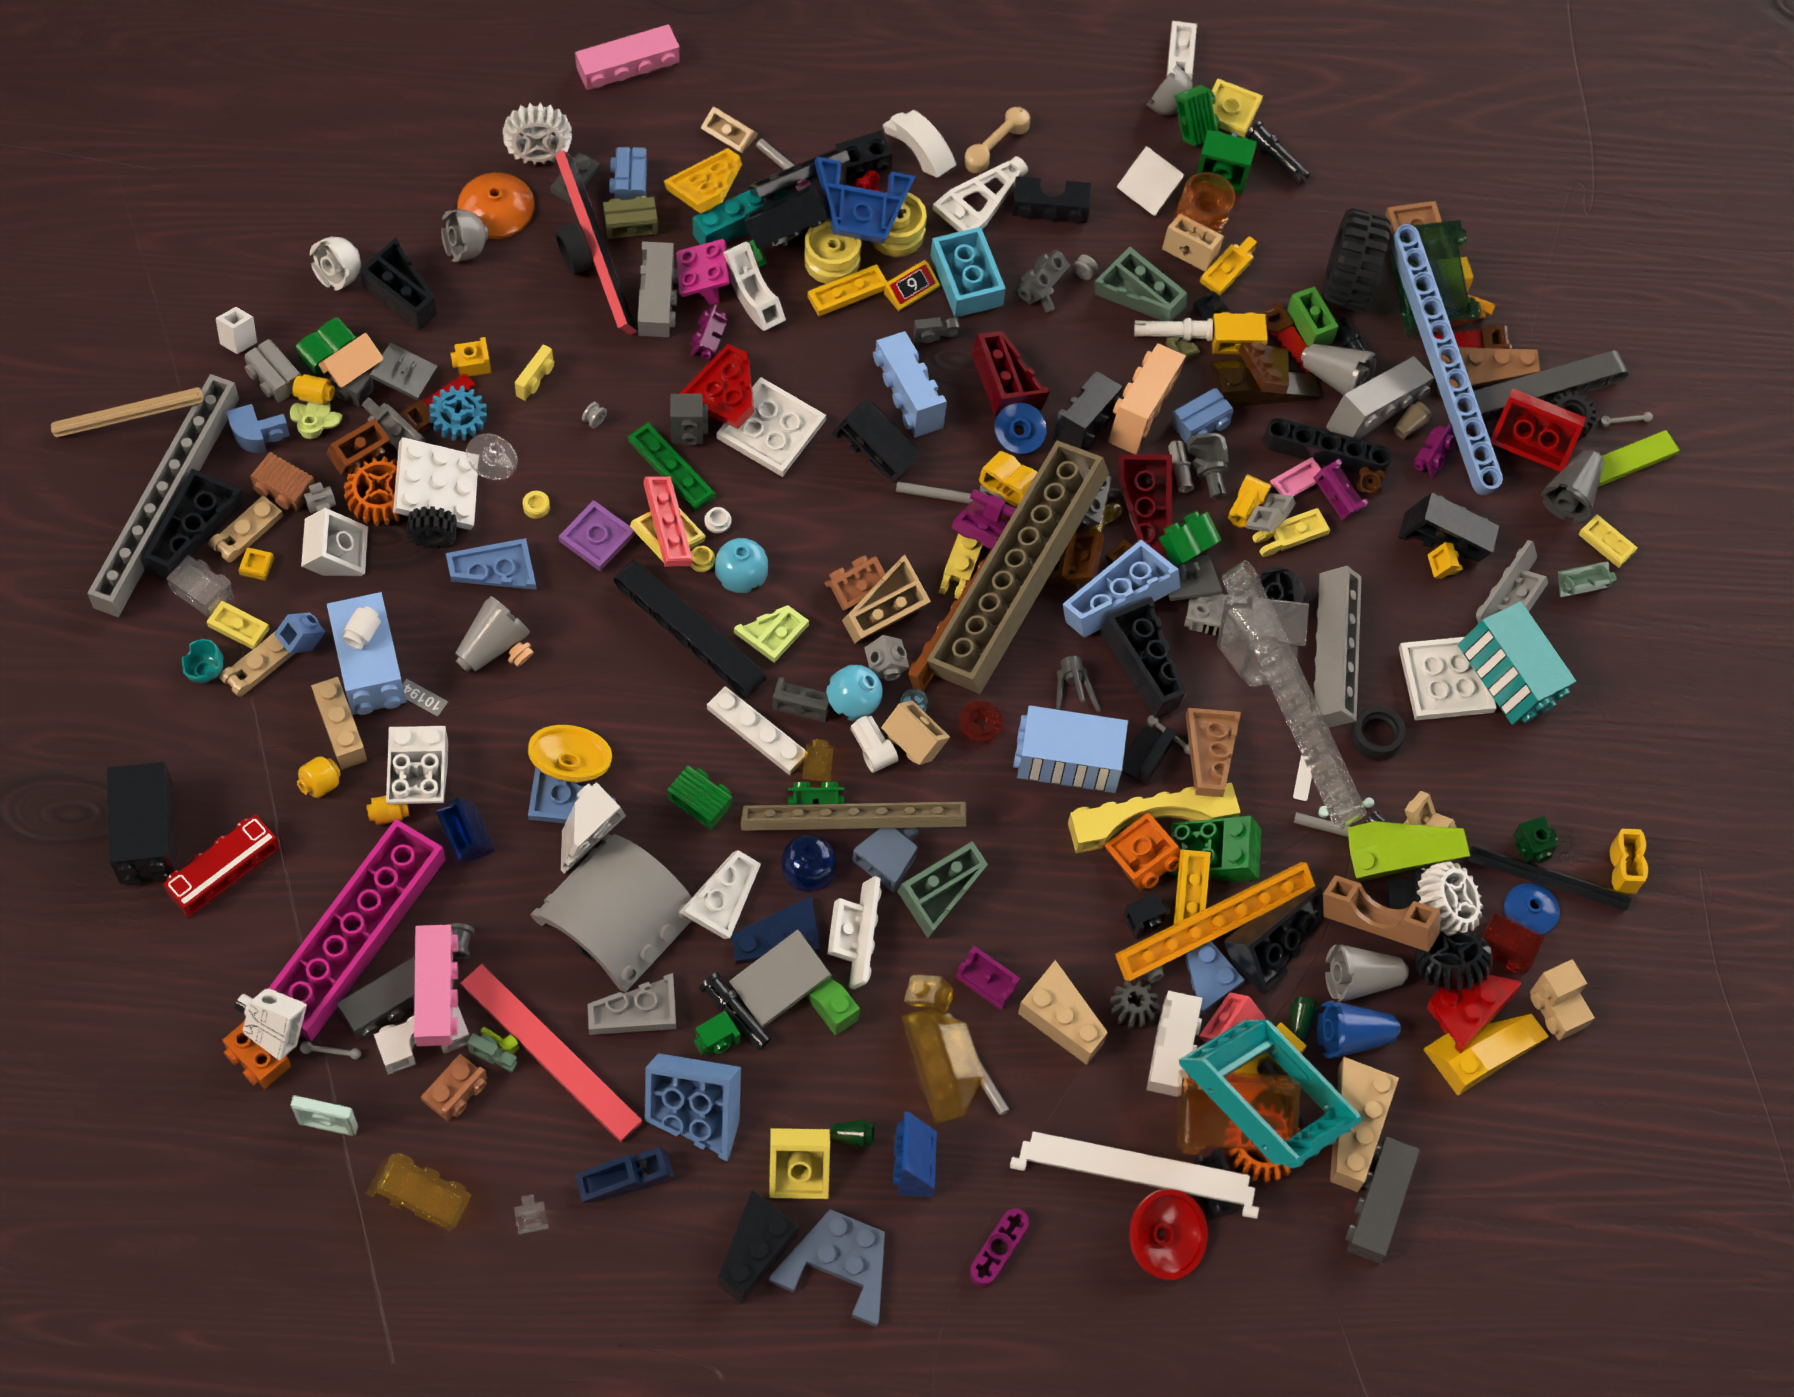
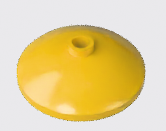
[528,725,612,783]

